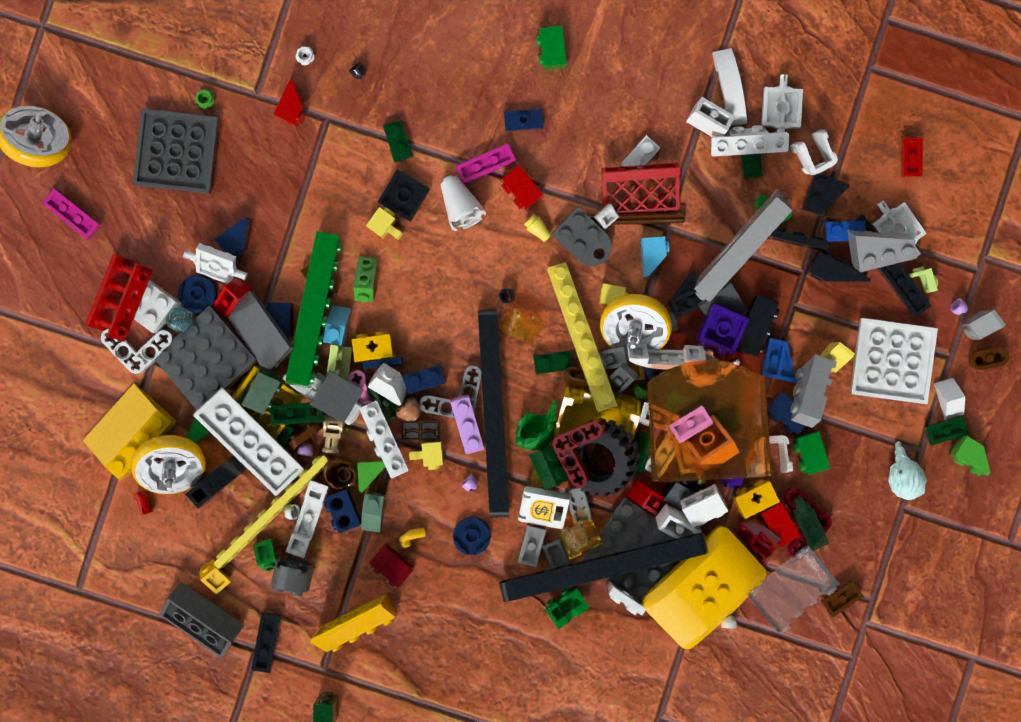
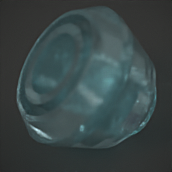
[166,307,193,332]

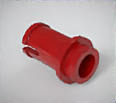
[133,490,153,516]

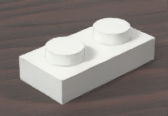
[620,135,660,166]

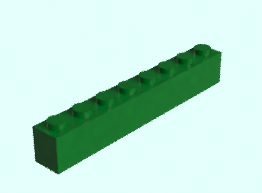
[285,231,343,388]

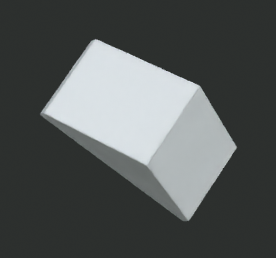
[934,378,965,420]

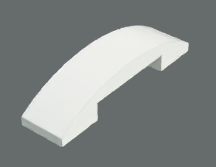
[712,48,747,127]
[627,343,706,369]
[286,480,329,558]

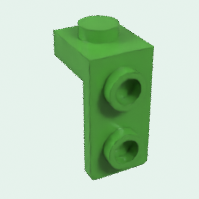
[353,257,377,302]

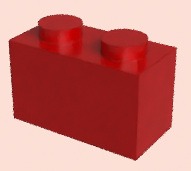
[501,165,543,211]
[758,502,801,547]

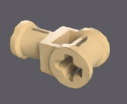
[322,414,345,454]

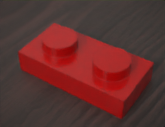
[901,138,923,178]

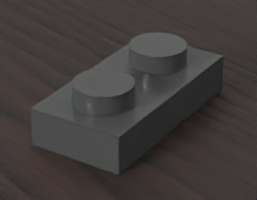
[598,346,631,370]
[608,362,638,397]

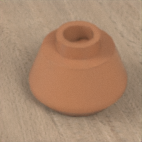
[396,396,420,421]

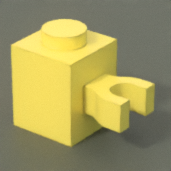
[366,207,403,240]
[599,283,629,306]
[409,441,444,470]

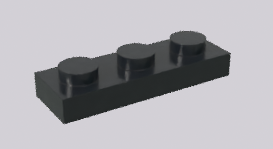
[767,227,829,252]
[251,612,282,673]

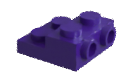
[695,303,749,356]

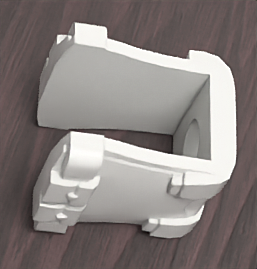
[790,129,838,175]
[754,435,793,475]

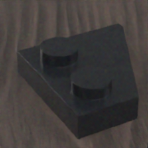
[801,174,850,216]
[668,270,702,320]

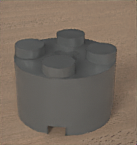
[271,557,314,596]

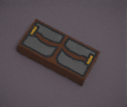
[401,420,440,440]

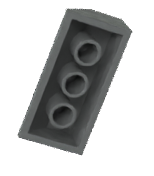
[159,582,244,658]

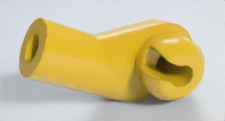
[399,527,426,548]

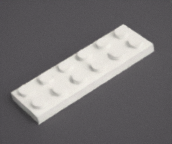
[193,387,304,496]

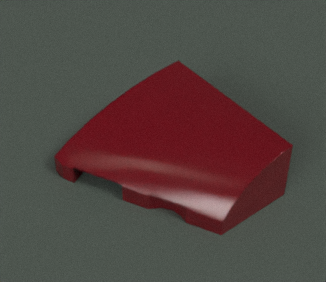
[738,515,781,566]

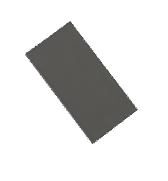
[227,291,294,371]

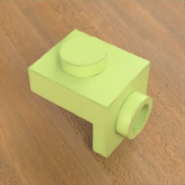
[908,266,938,294]

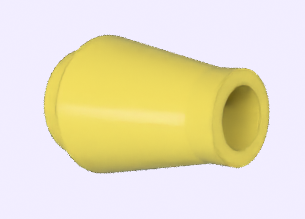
[524,214,552,242]

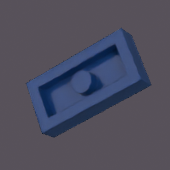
[825,221,866,242]

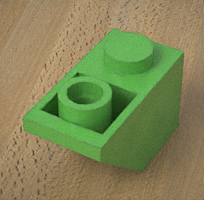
[949,436,990,476]

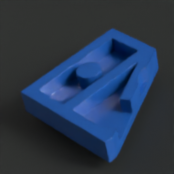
[759,338,797,383]

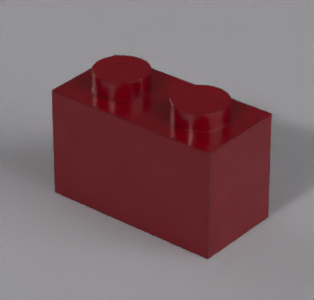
[369,543,415,588]

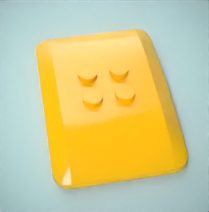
[642,526,766,649]

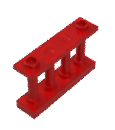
[85,253,153,342]

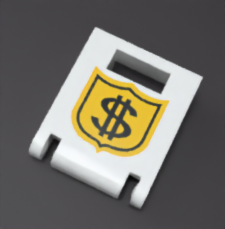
[518,486,570,529]

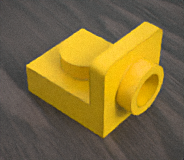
[199,559,231,594]

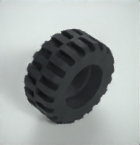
[564,418,640,497]

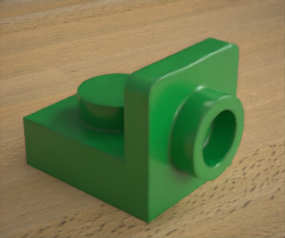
[253,538,277,571]

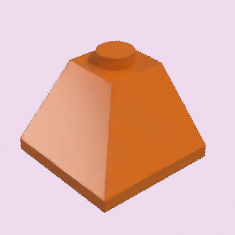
[684,415,739,465]

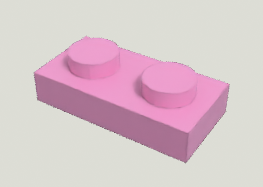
[669,406,713,443]

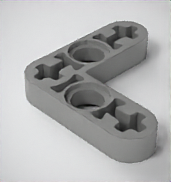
[419,366,481,418]

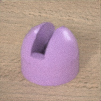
[950,298,968,315]
[297,442,313,457]
[461,475,478,492]

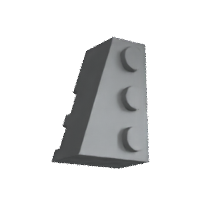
[847,230,917,272]
[790,354,837,428]

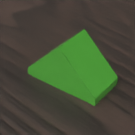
[357,460,385,493]

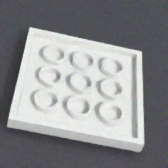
[849,318,938,404]

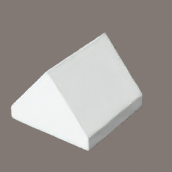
[594,204,619,229]

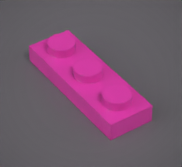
[456,144,516,184]
[42,189,101,240]

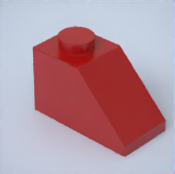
[273,80,306,128]
[212,277,253,320]
[627,480,671,516]

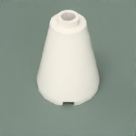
[441,175,486,231]

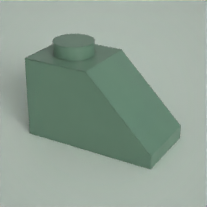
[361,492,386,533]

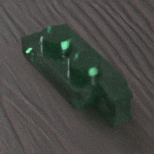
[793,497,829,552]

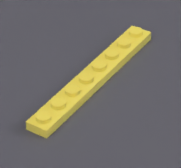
[547,262,617,413]
[213,455,332,569]

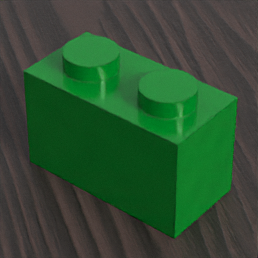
[536,26,567,71]
[792,431,830,475]

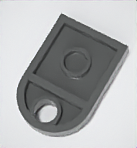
[551,206,612,266]

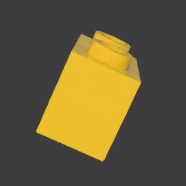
[352,331,395,362]
[732,478,780,519]

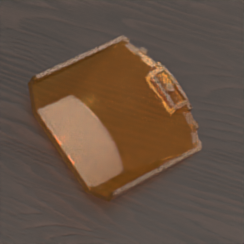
[647,360,772,482]

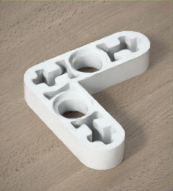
[101,329,174,374]

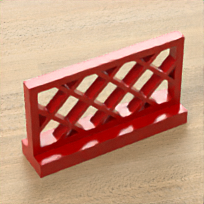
[601,162,680,214]

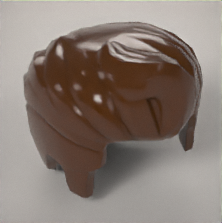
[323,456,358,489]

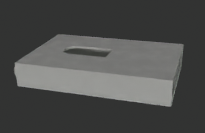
[694,189,792,302]

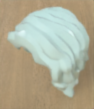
[888,441,927,500]

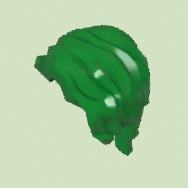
[515,400,558,451]

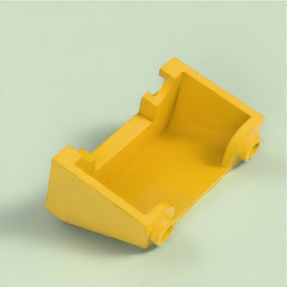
[553,384,641,441]

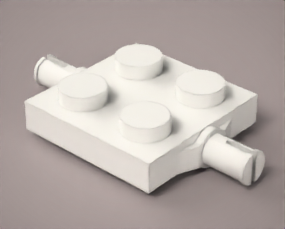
[761,74,803,133]
[872,200,927,256]
[183,243,248,284]

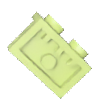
[327,345,353,380]

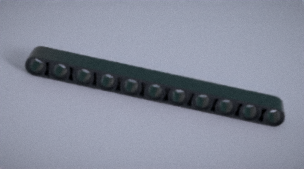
[478,309,509,518]
[499,533,708,602]

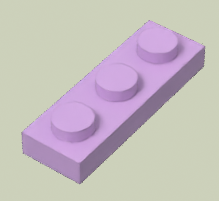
[450,395,484,455]

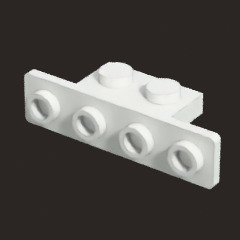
[711,125,789,156]
[360,401,408,478]

